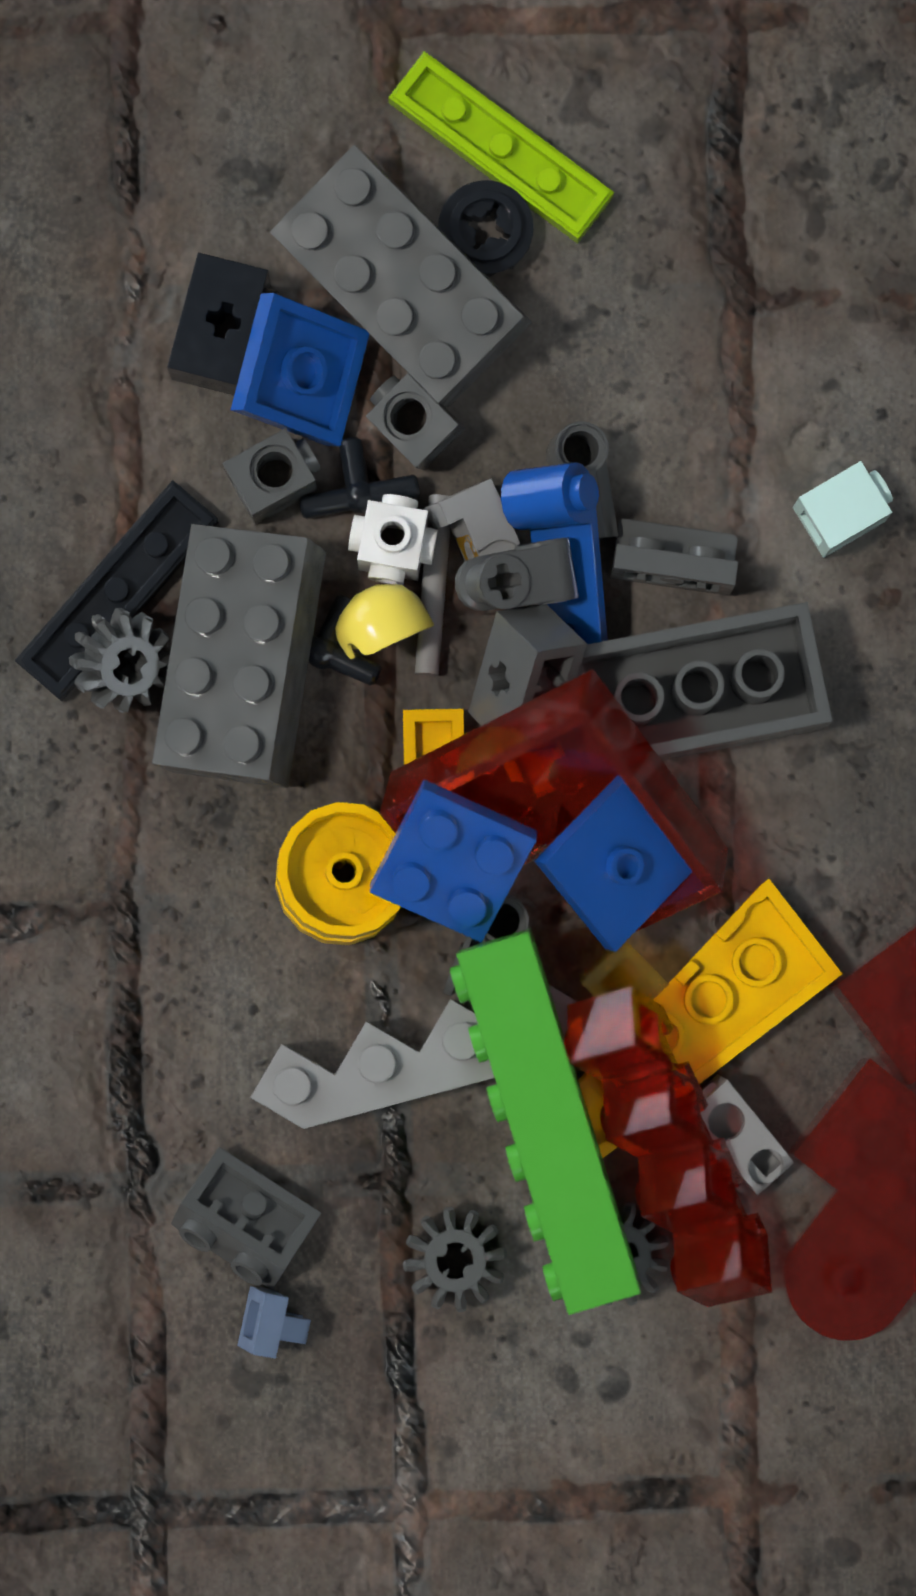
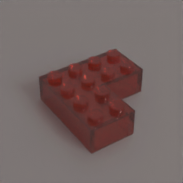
[379,669,728,932]

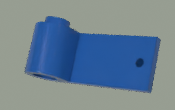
[501,462,608,645]

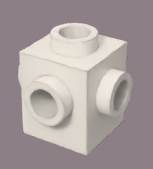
[348,494,438,585]

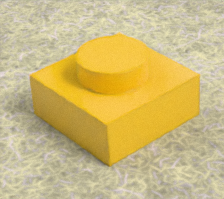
[403,709,465,772]

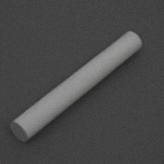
[415,494,450,676]

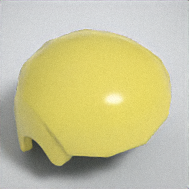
[335,584,434,659]

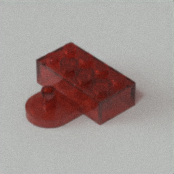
[783,1058,916,1341]

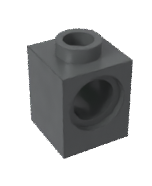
[365,373,466,470]
[222,428,321,525]

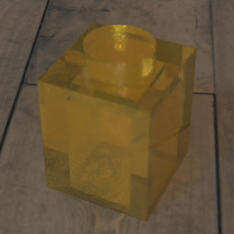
[579,940,669,1027]

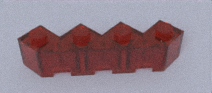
[564,987,772,1307]

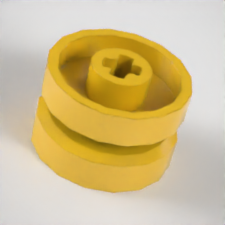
[275,802,401,945]

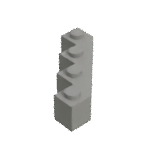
[250,985,588,1129]

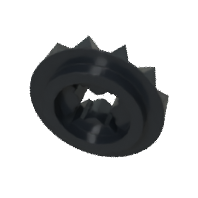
[438,180,534,277]

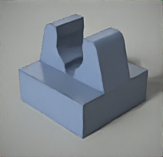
[237,1286,311,1359]

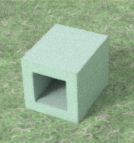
[793,461,893,558]

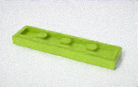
[388,51,614,244]

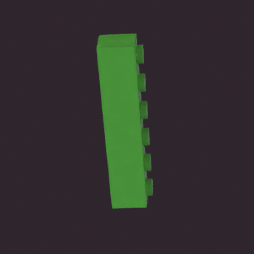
[450,928,641,1315]

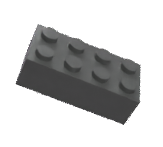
[270,145,532,407]
[152,524,326,789]
[572,602,832,775]

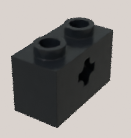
[167,252,278,396]

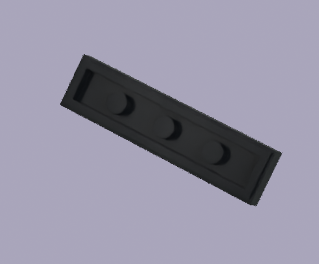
[14,480,219,702]

